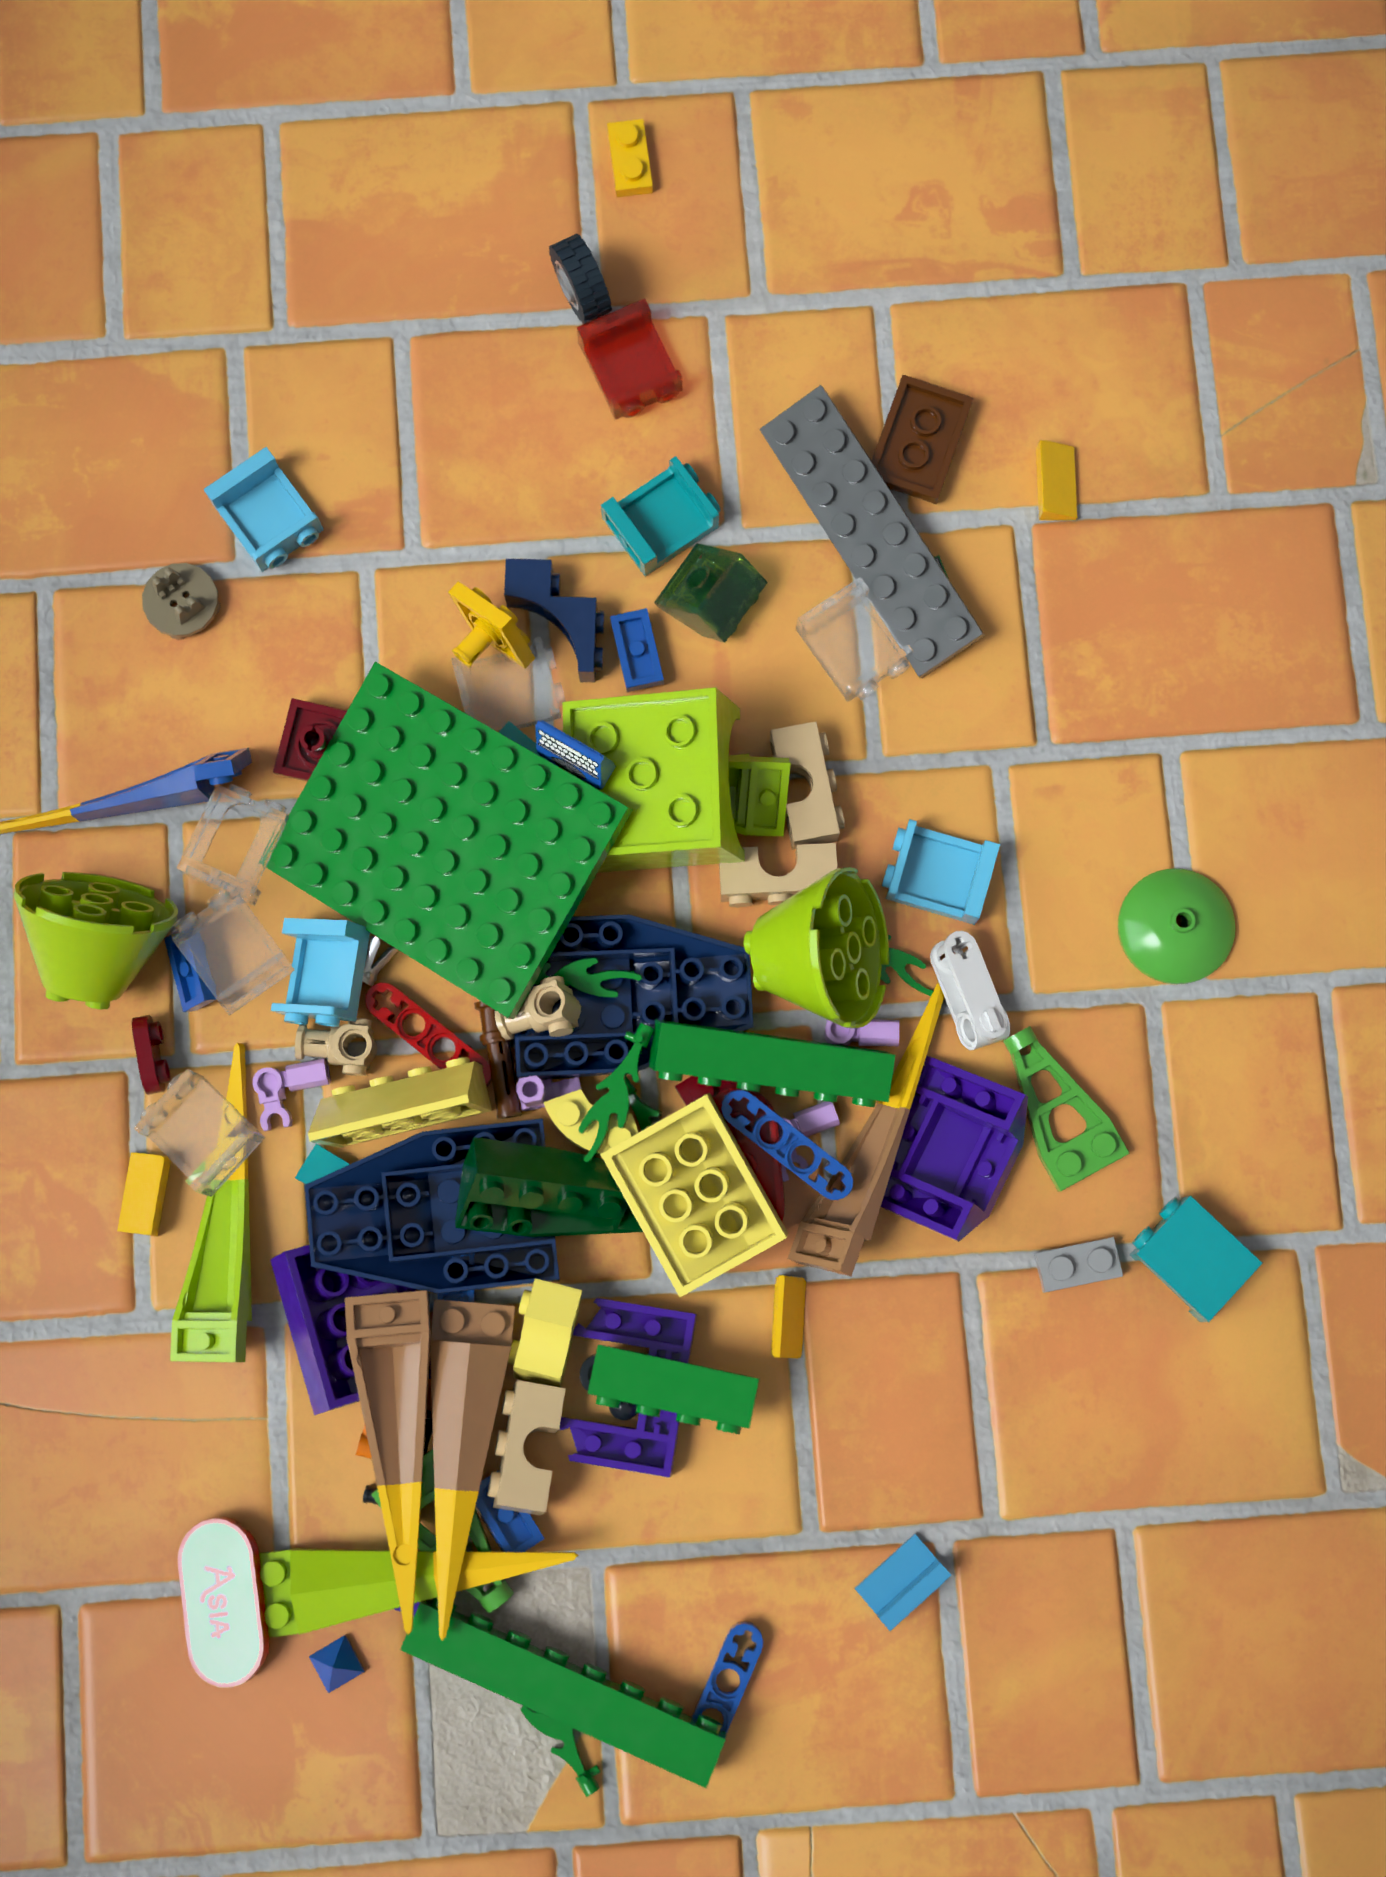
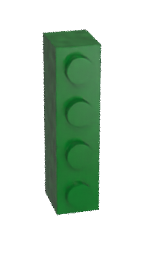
[587,1345,760,1435]

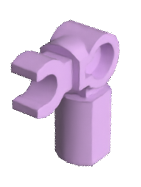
[824,1019,899,1047]
[253,1058,331,1131]
[517,1075,582,1111]
[774,1101,840,1182]

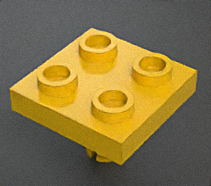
[448,581,535,669]

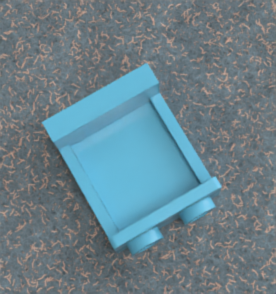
[204,447,324,572]
[882,819,1000,925]
[271,918,370,1027]

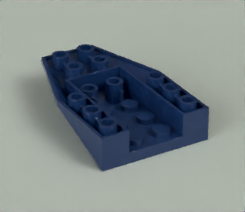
[515,915,754,1082]
[304,1118,559,1294]

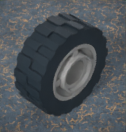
[549,234,612,324]

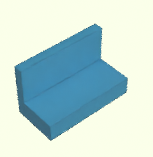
[854,1533,952,1631]

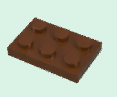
[872,375,974,504]

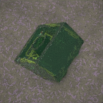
[654,543,768,643]

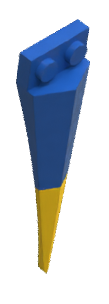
[0,748,252,834]

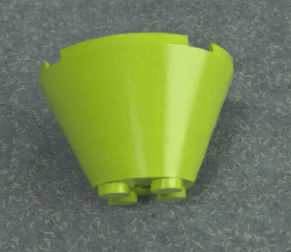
[744,867,889,1028]
[14,872,178,1009]

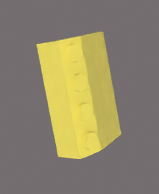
[308,1057,492,1148]
[600,1093,788,1297]

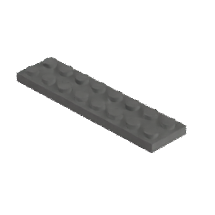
[759,385,985,679]

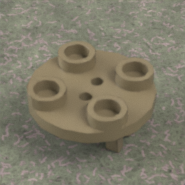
[142,563,220,640]

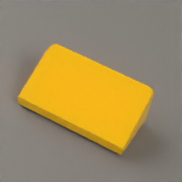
[1036,440,1077,521]
[117,1152,171,1237]
[771,1275,806,1359]

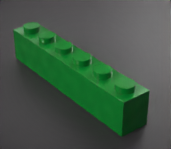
[649,1019,896,1107]

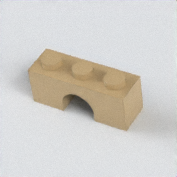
[770,721,845,850]
[719,843,838,907]
[488,1380,566,1515]

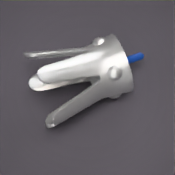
[363,936,398,986]

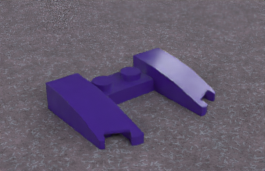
[560,1298,697,1478]

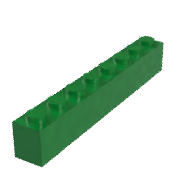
[400,1597,727,1788]

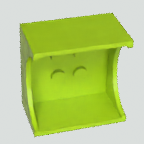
[562,688,745,873]

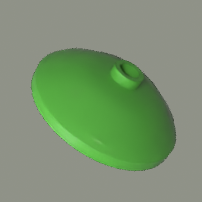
[1118,869,1235,984]

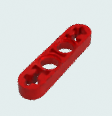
[365,982,492,1087]

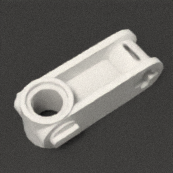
[930,931,1010,1050]

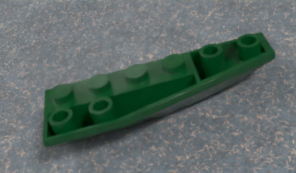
[455,1137,643,1237]

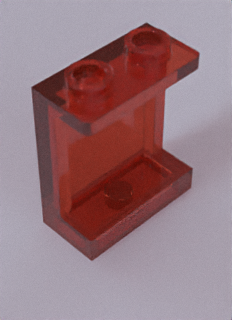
[577,298,683,420]

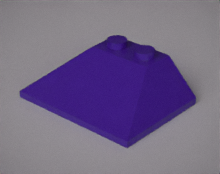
[881,1055,1028,1242]

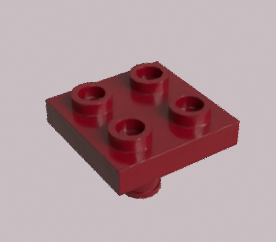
[273,698,347,782]

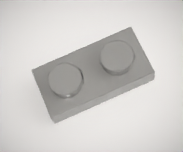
[1034,1237,1123,1293]

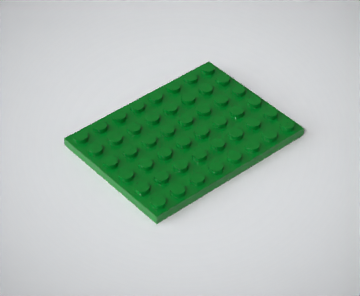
[261,662,633,1019]

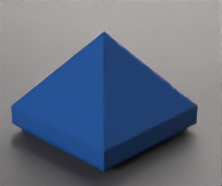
[309,1634,365,1693]

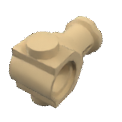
[495,976,581,1040]
[295,1018,377,1076]

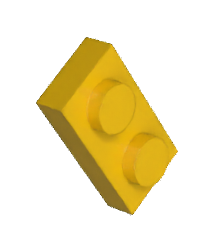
[607,119,653,198]

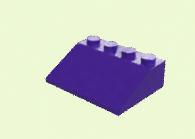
[270,1245,431,1416]

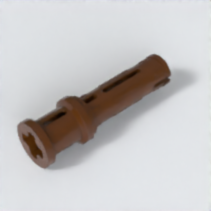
[474,1001,522,1119]

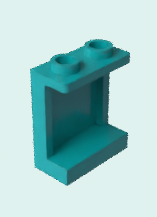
[601,456,721,577]
[1130,1196,1262,1322]

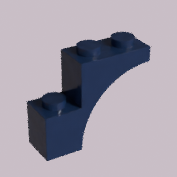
[504,558,605,683]

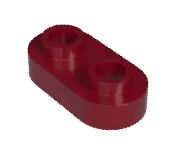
[132,1015,171,1095]

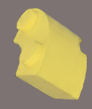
[543,1089,638,1157]
[508,1278,582,1388]

